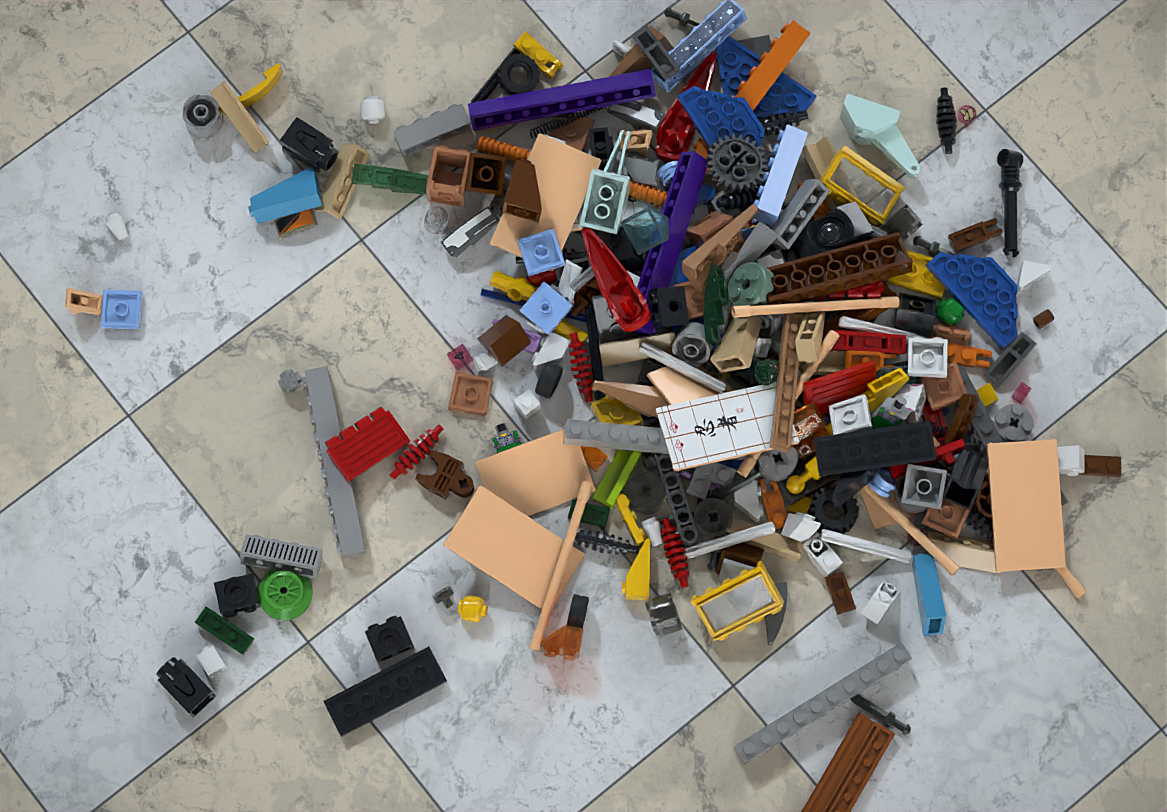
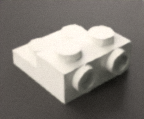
[907,336,947,378]

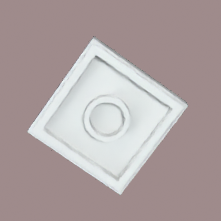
[828,394,873,435]

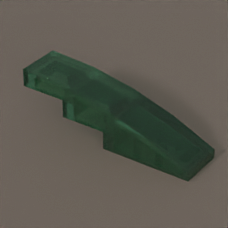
[352,164,428,195]
[704,264,729,346]

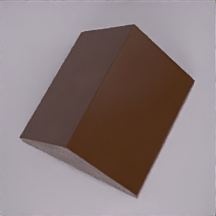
[477,315,531,367]
[715,542,764,575]

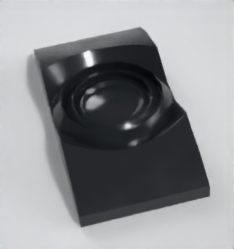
[793,201,874,258]

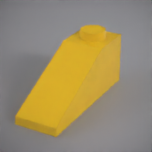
[622,538,650,600]

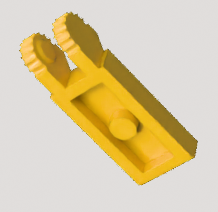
[616,494,646,548]

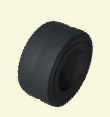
[535,362,563,399]
[566,594,589,631]

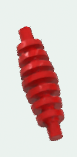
[568,332,594,403]
[389,424,444,480]
[661,518,690,588]

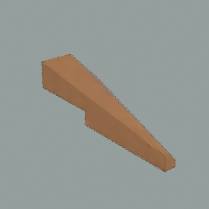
[609,25,674,77]
[682,204,759,293]
[592,380,669,418]

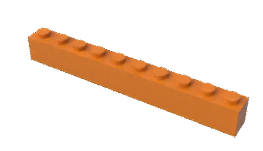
[693,20,811,174]

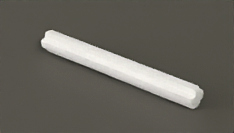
[838,316,926,343]
[639,342,727,394]
[684,522,776,559]
[820,529,912,563]

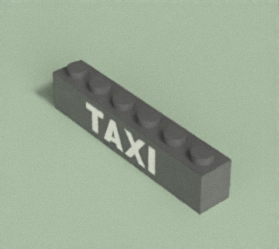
[955,368,1004,459]

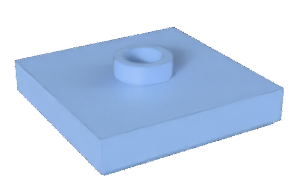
[517,228,565,276]
[519,282,573,335]
[101,290,143,329]

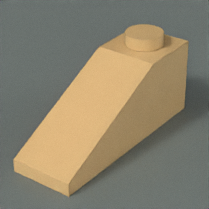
[795,312,825,363]

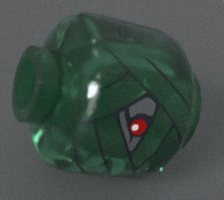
[754,358,780,386]

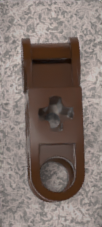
[415,451,474,500]

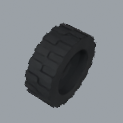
[497,54,540,95]

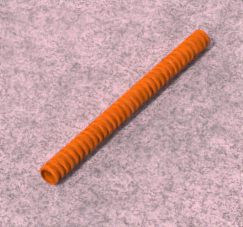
[477,136,667,208]

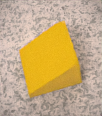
[976,383,998,408]
[786,497,812,514]

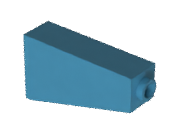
[248,167,322,224]
[912,553,946,636]

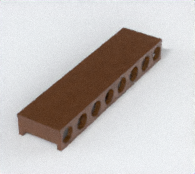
[765,232,913,305]

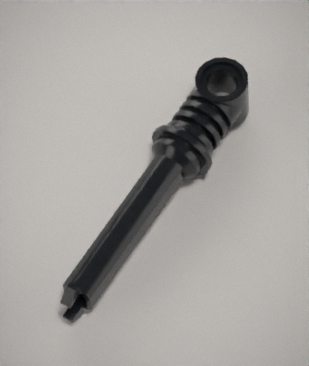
[997,149,1024,257]

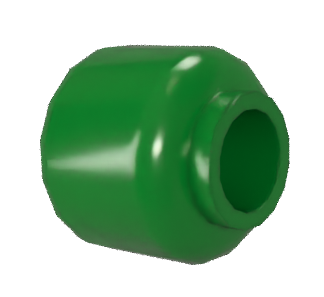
[936,298,965,326]

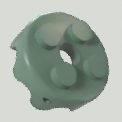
[728,262,774,306]

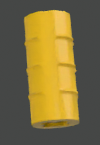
[552,319,588,348]

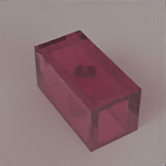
[1011,382,1032,404]

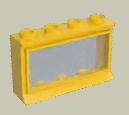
[819,145,906,228]
[691,561,784,641]

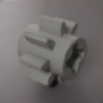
[278,369,303,393]

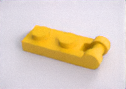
[512,31,564,79]

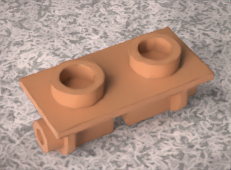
[930,322,971,346]

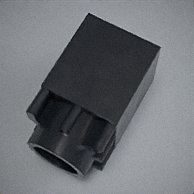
[280,117,339,173]
[942,449,988,510]
[156,657,216,718]

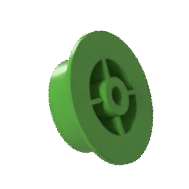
[258,570,313,620]

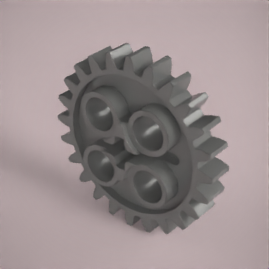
[706,134,767,193]

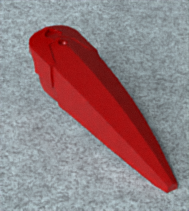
[655,53,717,163]
[582,227,651,332]

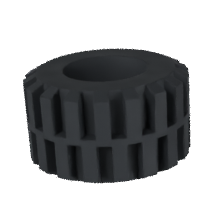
[808,485,859,534]

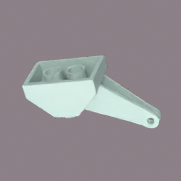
[840,94,920,178]
[580,130,631,234]

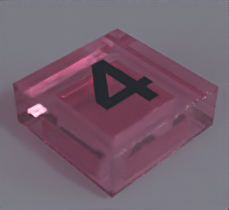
[447,344,473,371]

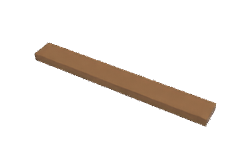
[770,313,804,453]

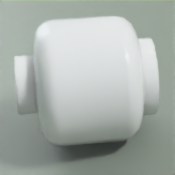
[360,96,385,124]

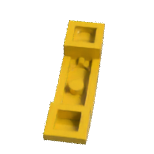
[218,63,283,113]

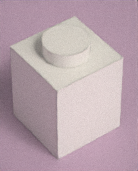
[514,389,541,421]
[197,645,228,679]

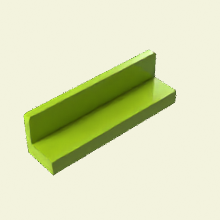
[593,450,643,510]

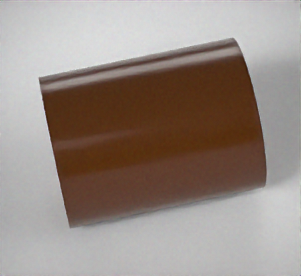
[1033,309,1054,329]

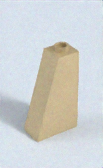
[710,315,762,373]

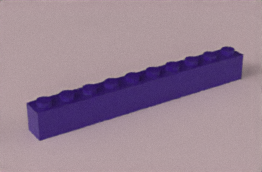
[468,69,656,131]
[635,151,708,335]

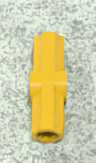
[490,270,538,301]

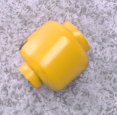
[458,595,488,623]

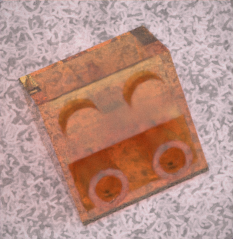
[793,402,832,459]
[540,626,584,661]

